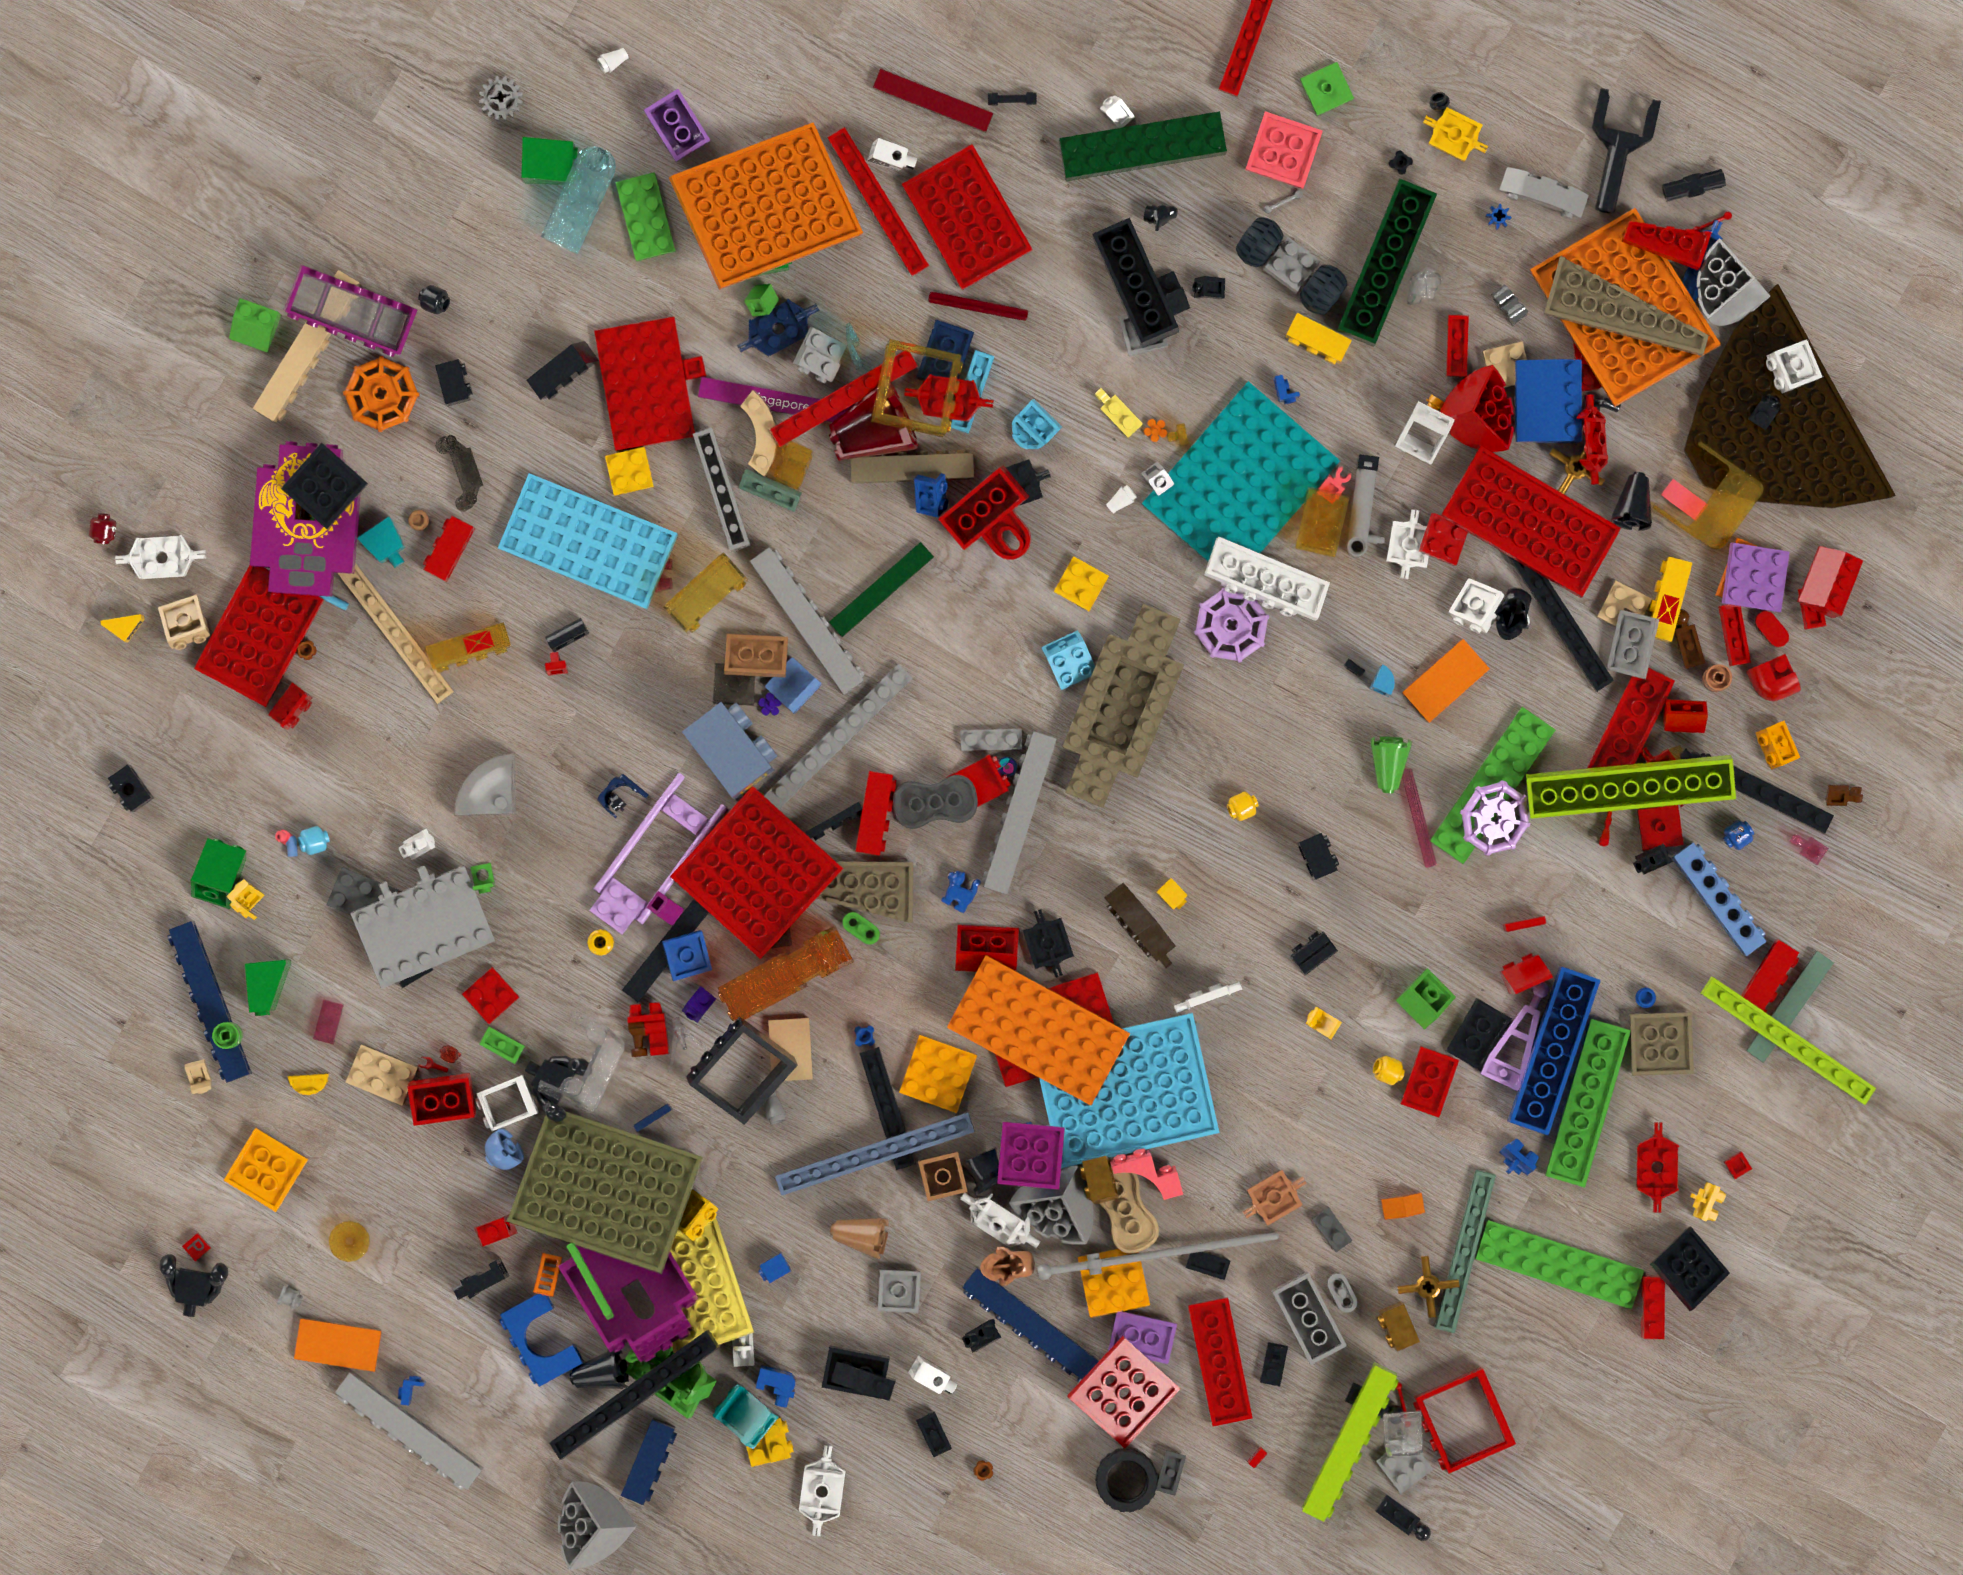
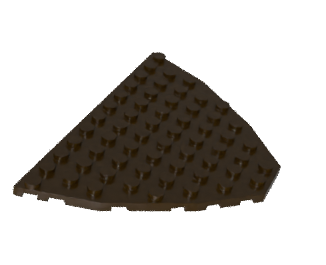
[1684,284,1896,509]

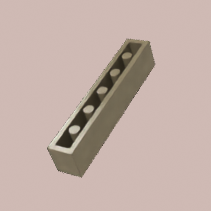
[851,450,974,484]

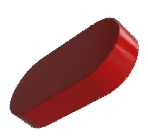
[1755,611,1789,648]

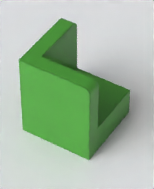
[744,284,779,316]

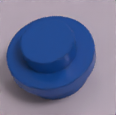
[1635,988,1656,1008]

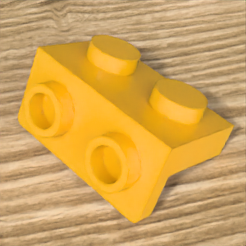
[227,879,265,920]

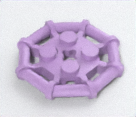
[1194,587,1270,663]
[1460,780,1531,856]

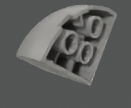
[1697,238,1770,326]
[454,753,516,816]
[1009,1165,1093,1244]
[558,1481,636,1570]

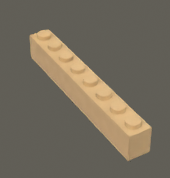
[253,270,361,423]

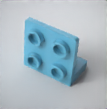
[1041,630,1095,690]

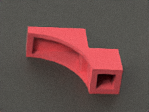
[1110,1149,1183,1200]

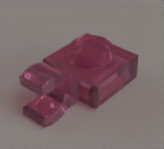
[1790,834,1829,865]

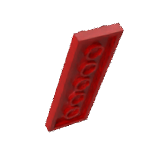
[1586,668,1675,769]
[1188,1297,1253,1427]

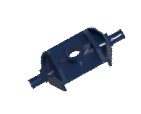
[737,299,820,357]

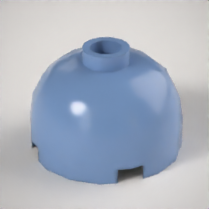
[485,1128,524,1170]

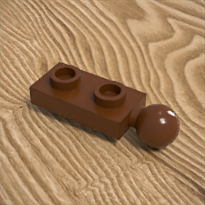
[1674,609,1705,669]

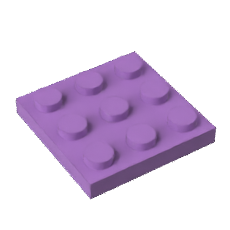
[1722,543,1790,612]

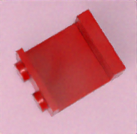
[946,754,1011,807]

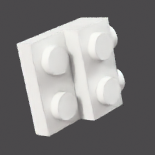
[1766,340,1822,393]
[1449,578,1505,634]

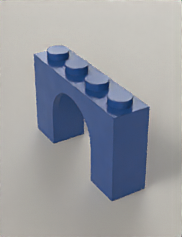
[499,1294,584,1387]

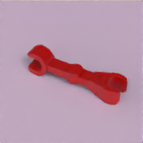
[1599,811,1612,847]

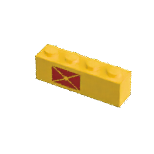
[1649,557,1692,643]

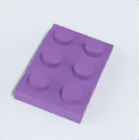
[1108,1311,1177,1364]

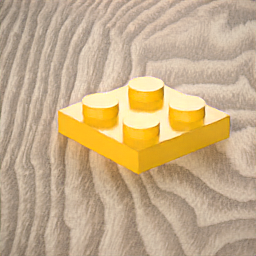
[605,447,654,496]
[1054,556,1109,612]

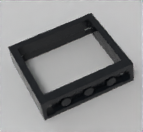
[686,1016,798,1125]

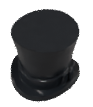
[962,1147,999,1195]

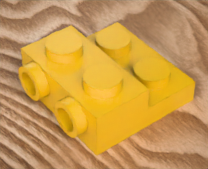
[678,1189,718,1241]
[746,1417,794,1467]

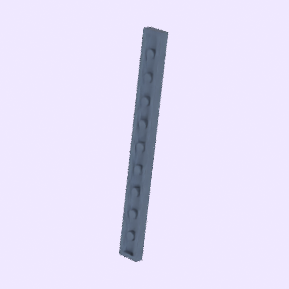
[775,1112,975,1196]

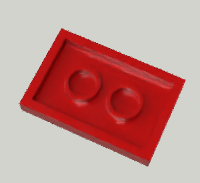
[1400,1046,1459,1118]

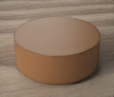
[408,510,429,531]

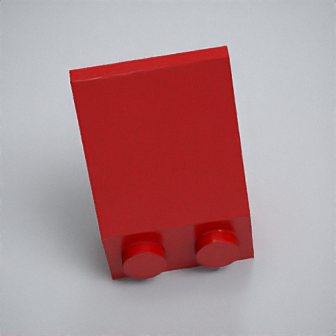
[1499,953,1553,994]

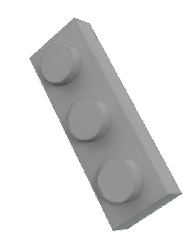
[961,729,1022,751]

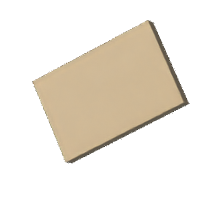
[768,1018,813,1081]

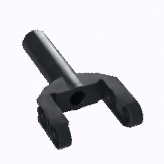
[1592,88,1661,214]

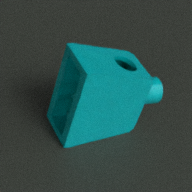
[357,516,405,568]

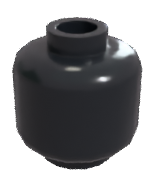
[418,285,450,315]

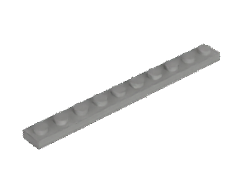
[764,664,913,809]

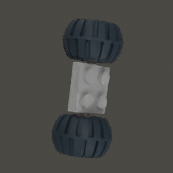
[1236,217,1347,315]

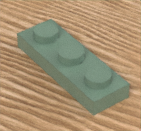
[739,469,802,512]

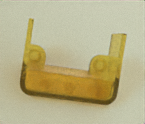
[663,552,748,635]

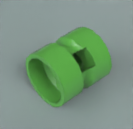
[212,1022,243,1049]

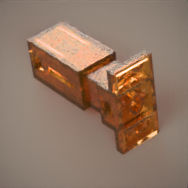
[718,926,854,1021]

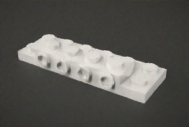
[1204,537,1330,621]

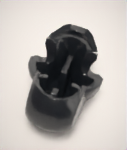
[1494,587,1532,640]

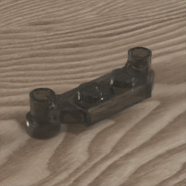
[435,435,484,512]

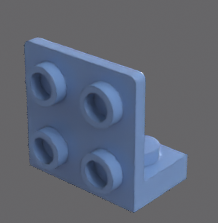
[765,657,822,714]

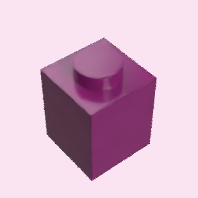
[646,891,684,926]

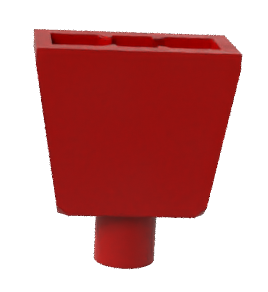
[474,1215,518,1247]

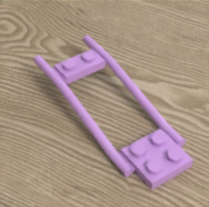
[589,773,728,935]

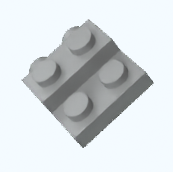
[793,327,847,384]

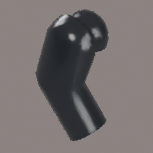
[1594,398,1621,413]

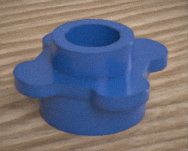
[854,1026,875,1046]

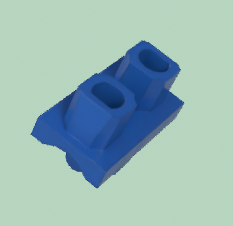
[1499,1138,1539,1176]

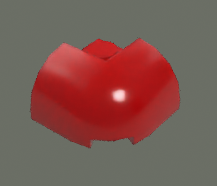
[1746,654,1801,702]

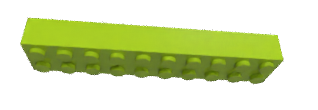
[1526,755,1736,819]

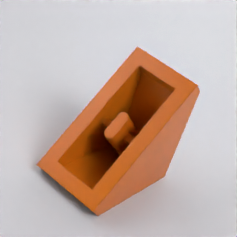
[1381,1193,1425,1220]

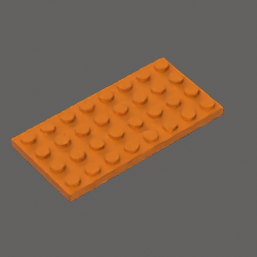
[947,955,1130,1105]

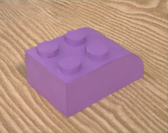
[644,89,711,162]

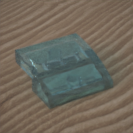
[846,322,863,370]

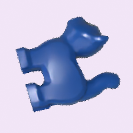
[941,871,981,913]

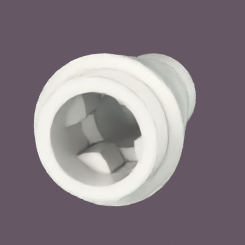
[597,48,629,74]
[1106,485,1137,514]

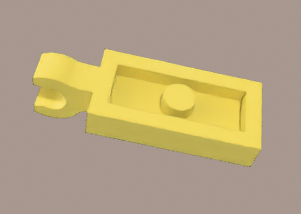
[1095,388,1143,438]

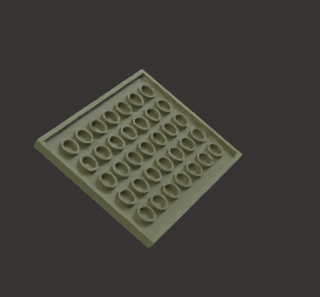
[507,1112,703,1274]

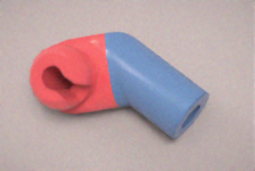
[275,830,298,857]

